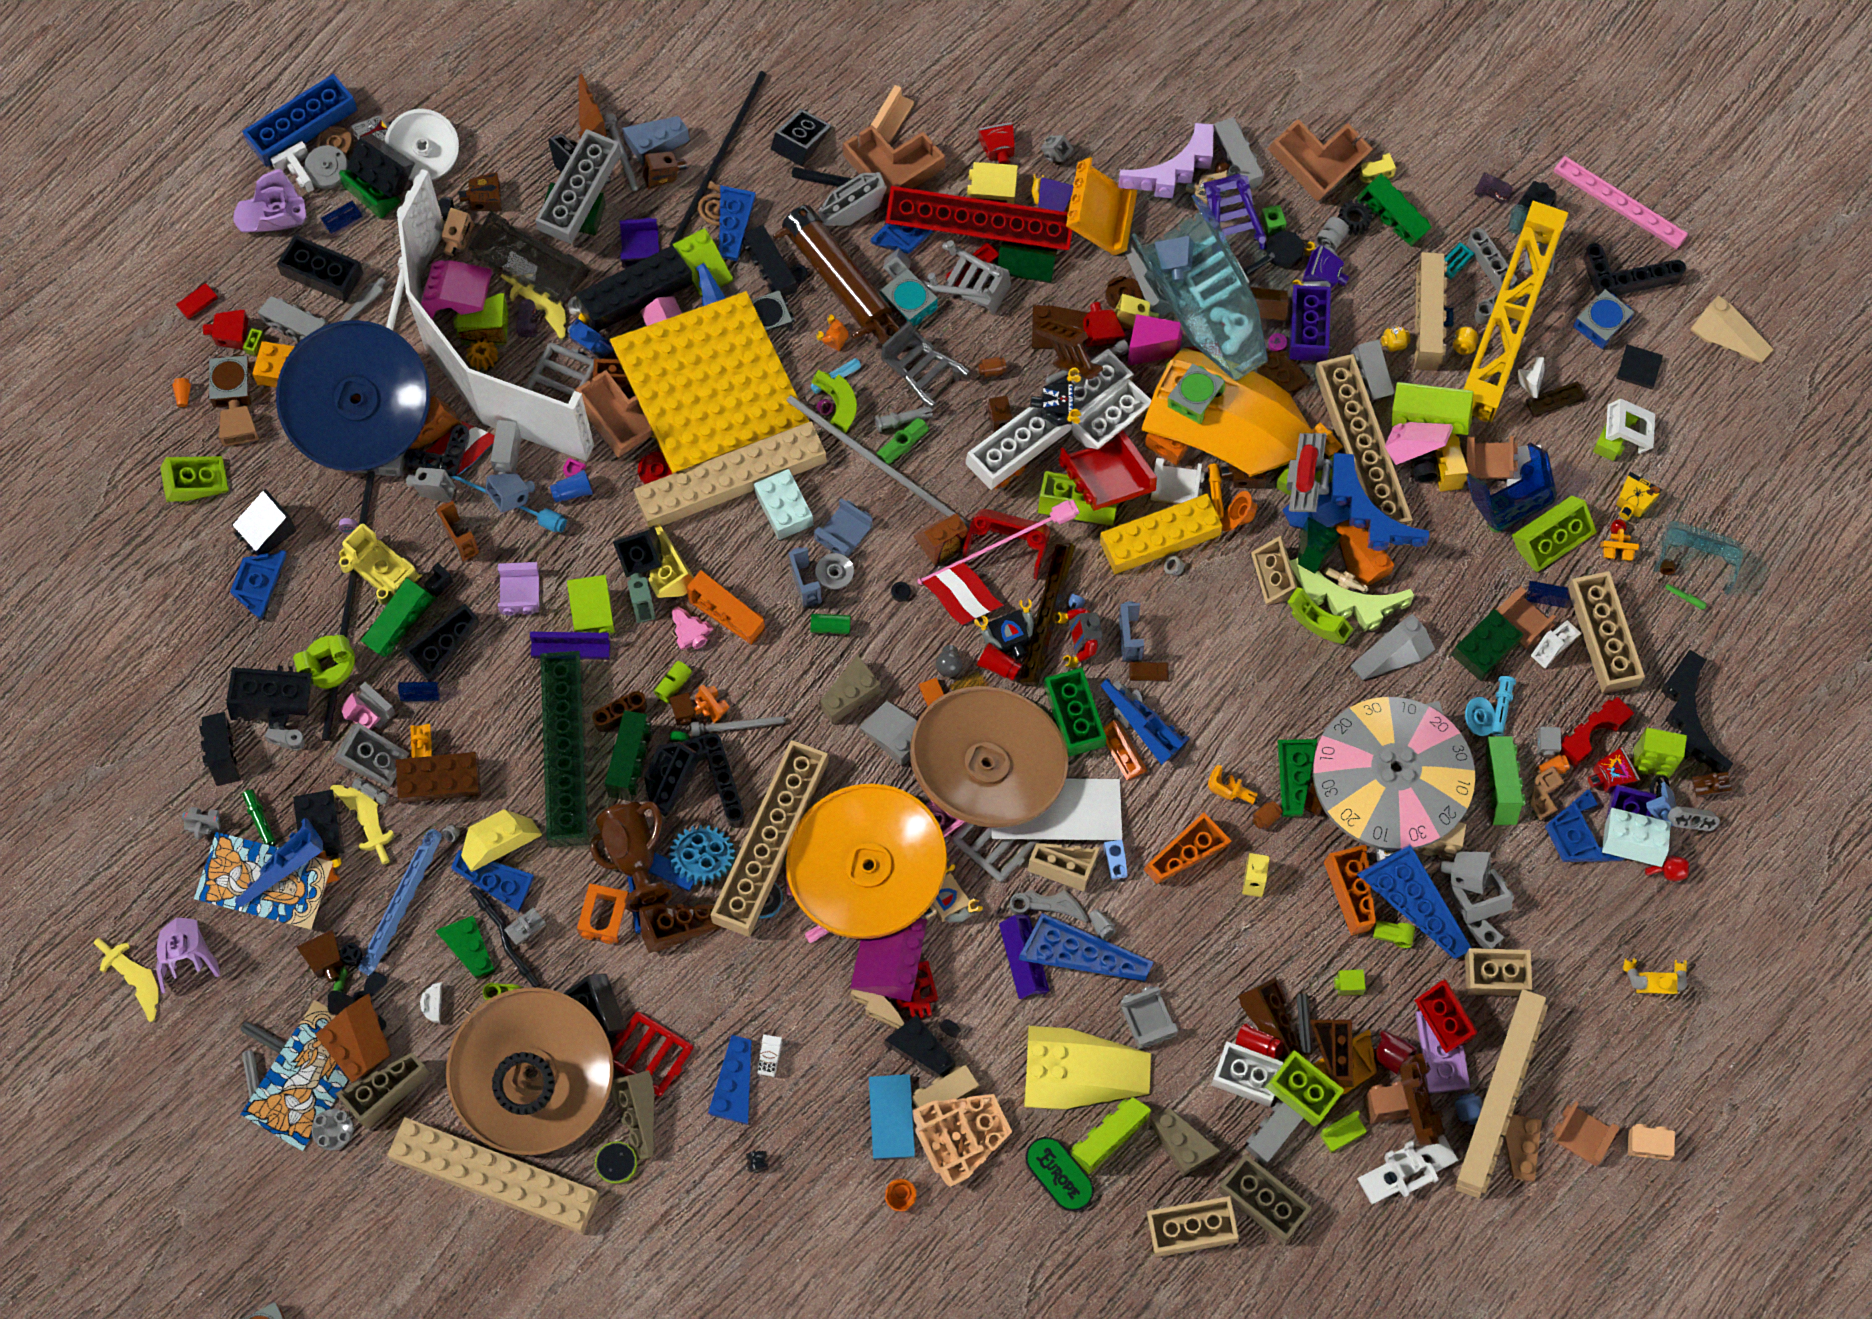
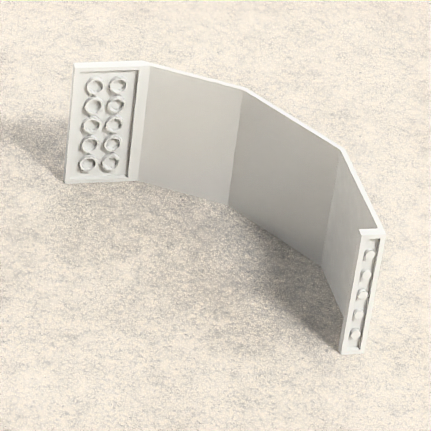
[397,169,594,461]

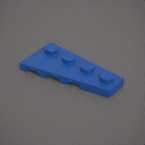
[451,850,534,913]
[708,1035,752,1125]

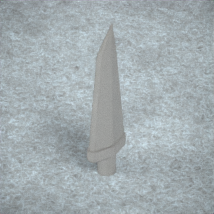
[342,277,386,321]

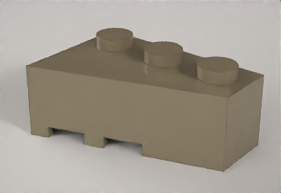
[820,654,881,724]
[1150,1108,1220,1177]

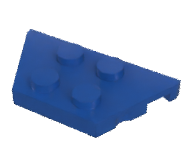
[870,224,933,254]
[230,550,287,620]

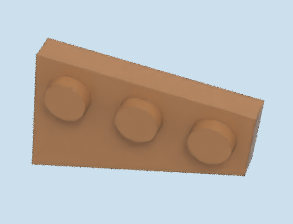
[1504,1114,1542,1182]

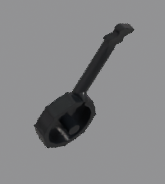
[1225,231,1304,288]

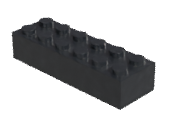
[576,245,693,332]

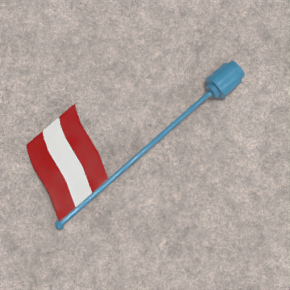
[412,421,567,533]

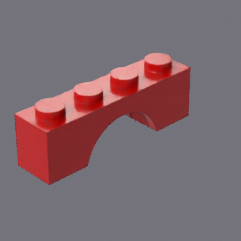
[1560,696,1634,768]

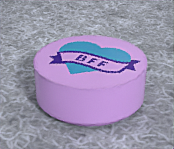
[338,518,359,534]

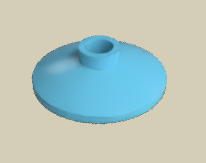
[1465,697,1495,736]

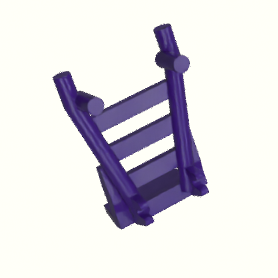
[1203,174,1267,256]

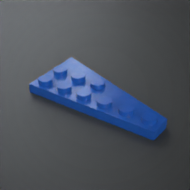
[1357,844,1472,959]
[1018,913,1154,981]

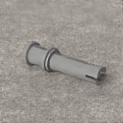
[875,407,933,432]

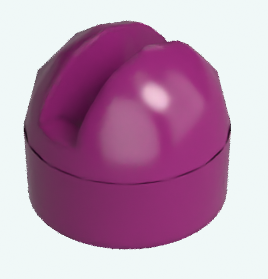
[817,399,833,415]

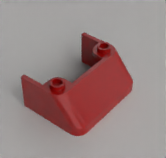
[963,509,1050,580]

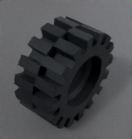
[1338,199,1372,236]

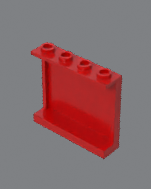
[1059,430,1157,511]

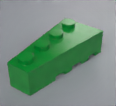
[1356,173,1432,247]
[361,578,437,658]

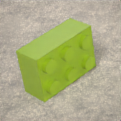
[1632,727,1687,779]
[1265,1050,1344,1127]

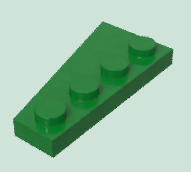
[1277,739,1317,817]

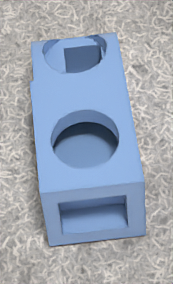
[1103,840,1128,880]

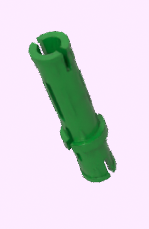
[242,789,277,846]

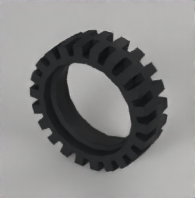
[492,1052,555,1115]

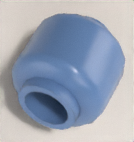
[1455,1093,1483,1125]

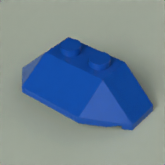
[1282,482,1350,529]

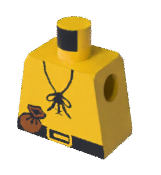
[1616,471,1662,520]

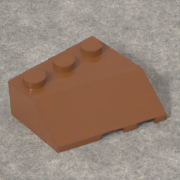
[315,993,392,1083]

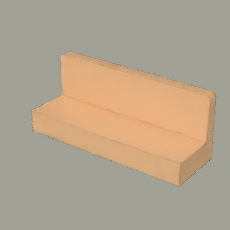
[871,85,914,144]

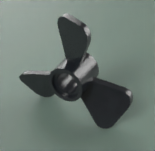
[328,971,388,1031]

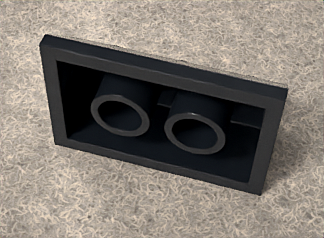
[564,973,627,1040]

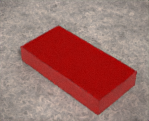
[176,283,218,320]

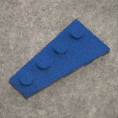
[719,185,756,261]

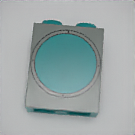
[880,269,938,326]

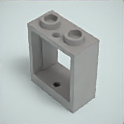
[1450,869,1514,924]

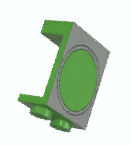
[1168,363,1225,424]

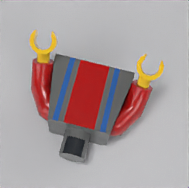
[1055,608,1102,668]

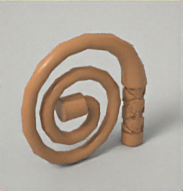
[698,181,720,226]

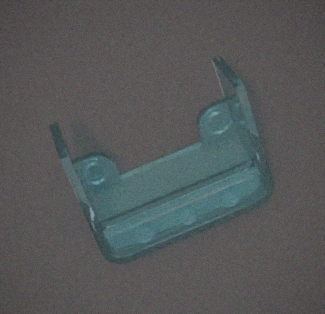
[1653,521,1743,595]

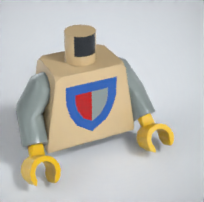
[923,859,983,923]

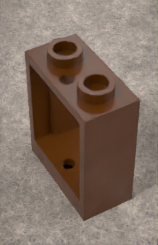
[1237,286,1288,320]

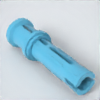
[1491,676,1516,736]

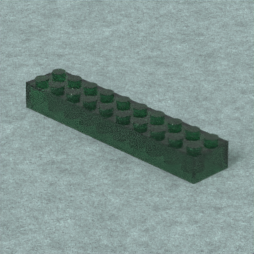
[540,651,590,848]

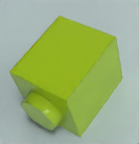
[1334,969,1366,996]

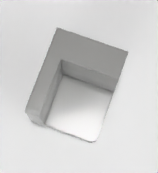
[883,248,911,279]

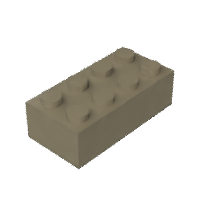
[1218,1154,1313,1245]

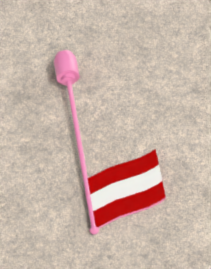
[917,500,1080,625]

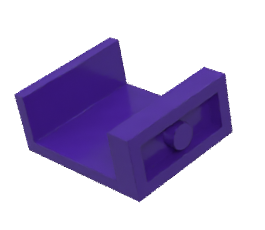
[619,218,659,269]

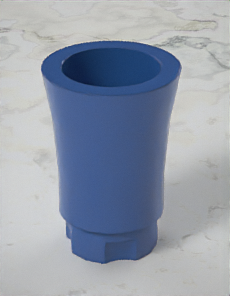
[550,469,593,503]

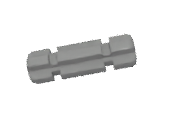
[352,778,389,805]

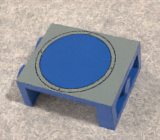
[1573,289,1634,349]

